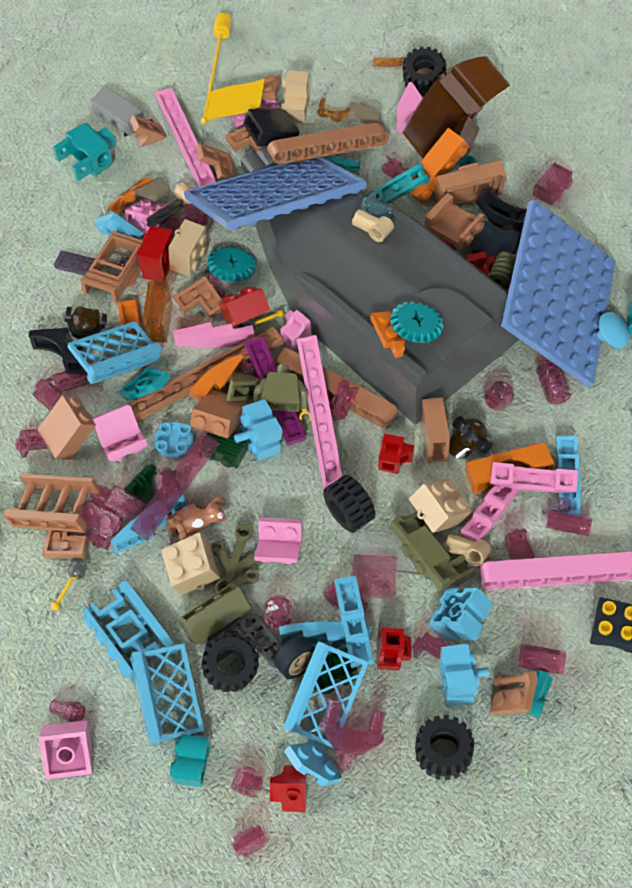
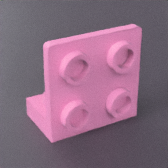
[125,199,167,236]
[254,517,302,564]

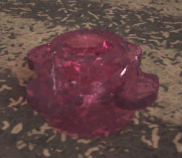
[239,358,255,375]

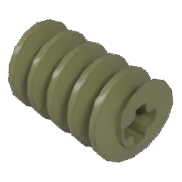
[488,251,516,290]

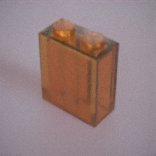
[142,281,172,342]

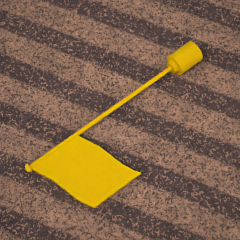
[201,13,265,124]

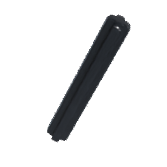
[146,199,184,227]

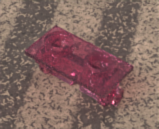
[381,156,409,179]
[330,380,359,421]

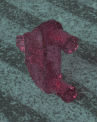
[319,699,386,771]

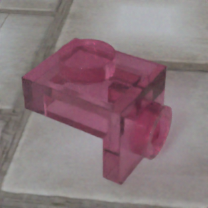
[412,632,447,660]

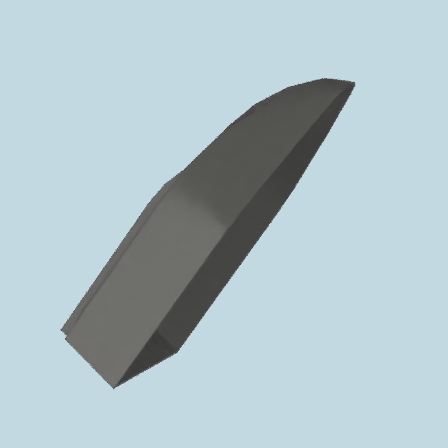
[256,195,520,425]

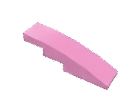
[173,322,255,348]
[460,485,520,542]

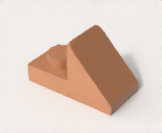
[130,115,166,146]

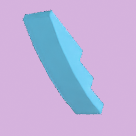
[556,436,581,515]
[111,491,186,554]
[334,576,373,668]
[279,621,372,648]

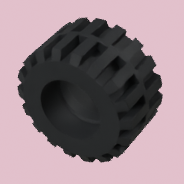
[402,47,446,96]
[323,474,376,533]
[201,633,259,692]
[415,715,475,780]

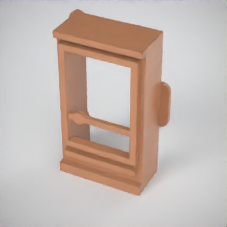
[433,160,507,206]
[80,231,143,303]

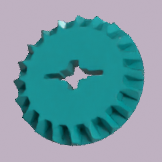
[207,246,256,282]
[390,301,444,343]

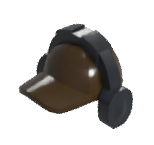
[64,306,107,339]
[449,416,493,459]

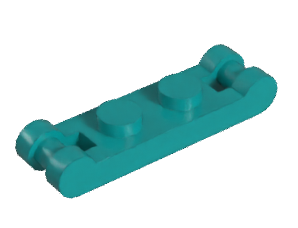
[365,164,430,204]

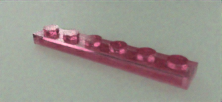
[130,432,220,541]

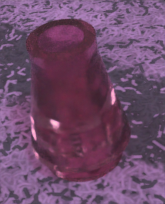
[49,699,85,722]

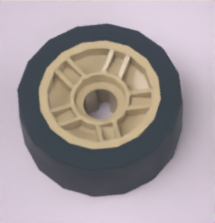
[274,636,315,679]

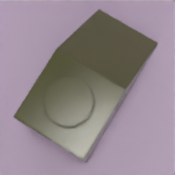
[226,373,261,401]

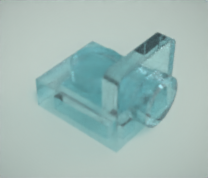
[361,192,392,218]

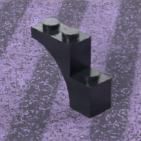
[475,188,527,234]
[29,327,88,375]

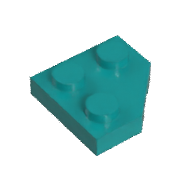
[118,367,171,400]

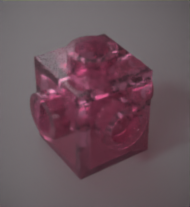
[181,204,208,226]

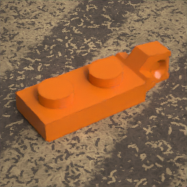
[108,177,153,214]
[371,311,406,358]

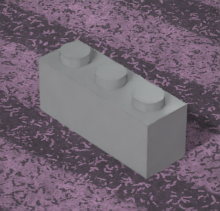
[90,88,144,136]

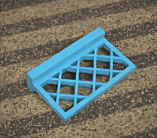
[68,321,162,384]
[283,641,369,748]
[130,643,204,746]

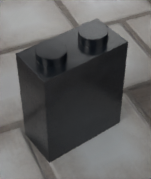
[243,109,300,146]

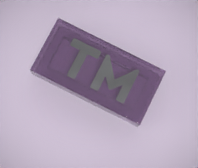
[54,250,95,276]

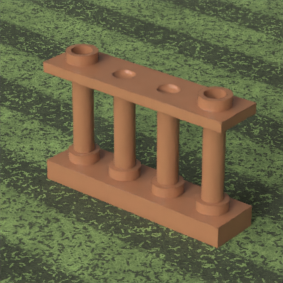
[3,473,101,533]

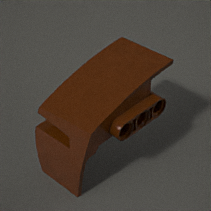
[402,56,510,159]

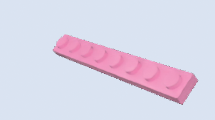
[155,88,216,187]
[297,335,343,489]

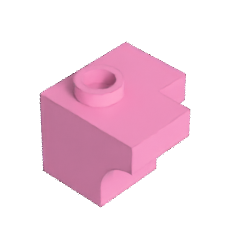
[280,310,311,352]

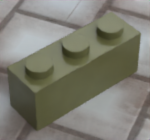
[177,583,251,645]

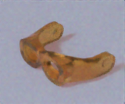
[317,97,351,122]

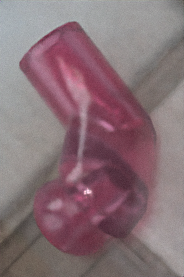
[207,273,226,298]

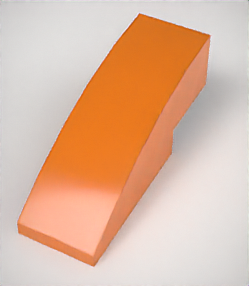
[189,354,244,402]

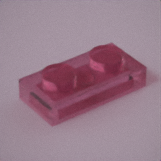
[52,363,91,393]
[103,485,151,520]

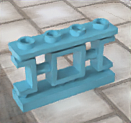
[82,580,177,682]

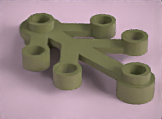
[211,523,264,594]

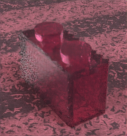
[533,162,573,205]

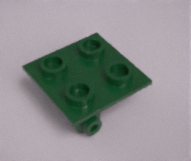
[120,463,177,511]

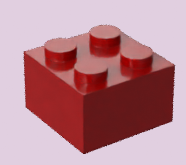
[137,226,173,283]
[218,286,271,325]

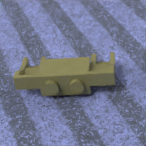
[390,511,476,592]

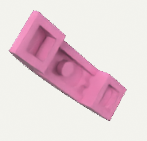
[491,462,578,493]

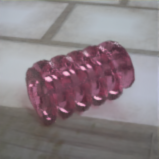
[536,360,571,404]

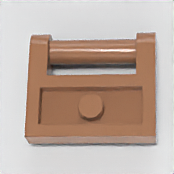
[490,671,537,716]

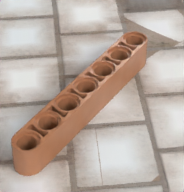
[267,123,389,164]
[274,348,398,428]

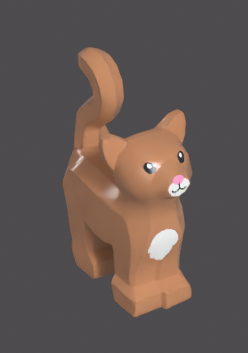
[166,496,227,540]

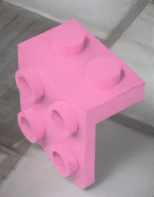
[93,404,148,462]

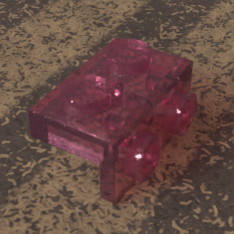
[518,643,567,675]

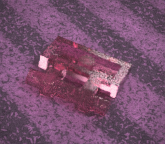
[73,500,124,550]

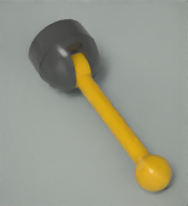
[239,309,284,329]
[51,561,87,611]

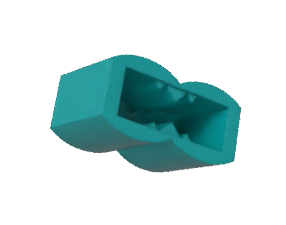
[170,734,211,788]

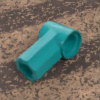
[526,670,553,719]

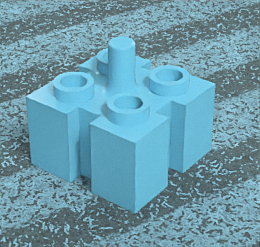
[234,399,282,461]
[428,588,493,641]
[439,644,489,707]

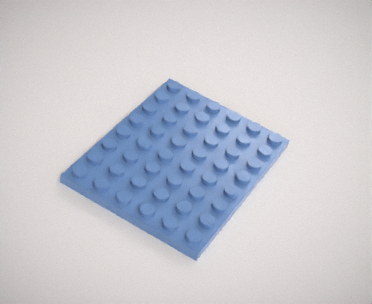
[184,157,367,230]
[501,199,616,387]

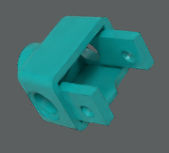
[53,123,116,181]

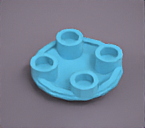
[597,312,630,350]
[154,422,194,458]

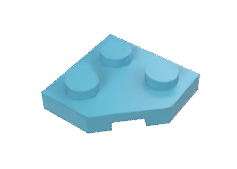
[93,212,143,239]
[284,741,342,787]

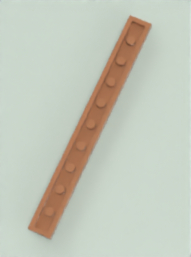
[128,326,284,422]

